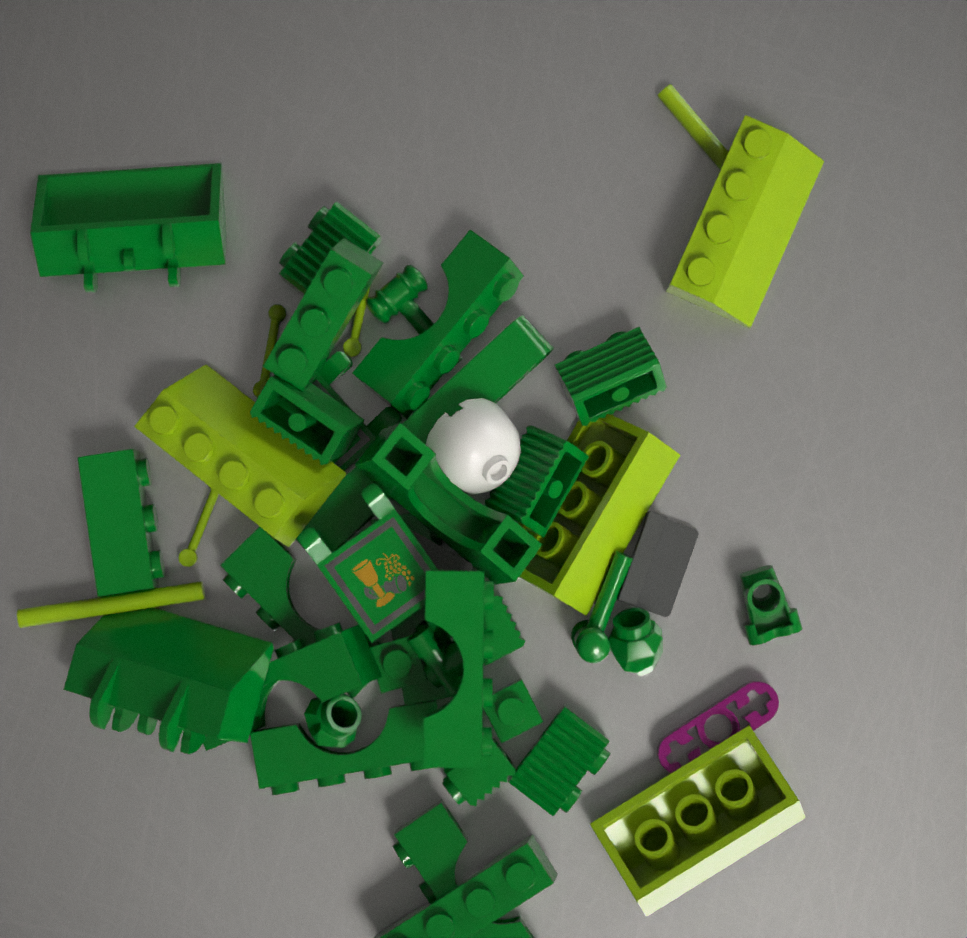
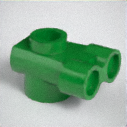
[740,565,803,646]
[407,620,464,695]

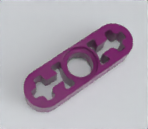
[657,681,779,773]

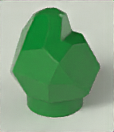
[608,608,663,676]
[304,694,362,748]

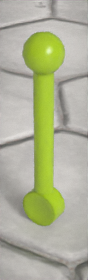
[343,287,370,357]
[253,304,286,398]
[178,487,219,567]

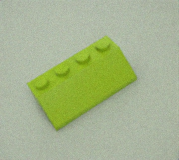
[666,115,824,329]
[134,364,347,547]
[519,414,680,616]
[590,725,806,917]

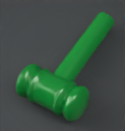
[366,265,464,365]
[571,551,633,663]

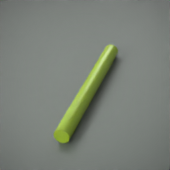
[17,581,205,628]

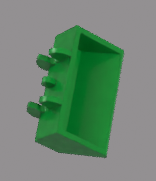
[30,163,227,293]
[63,608,274,754]

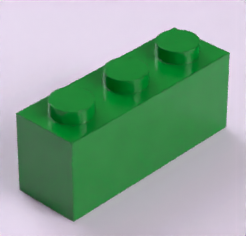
[263,238,384,392]
[77,449,165,597]

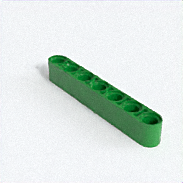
[295,314,554,553]

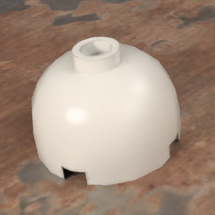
[426,398,521,495]

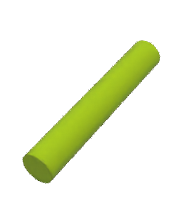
[657,84,728,169]

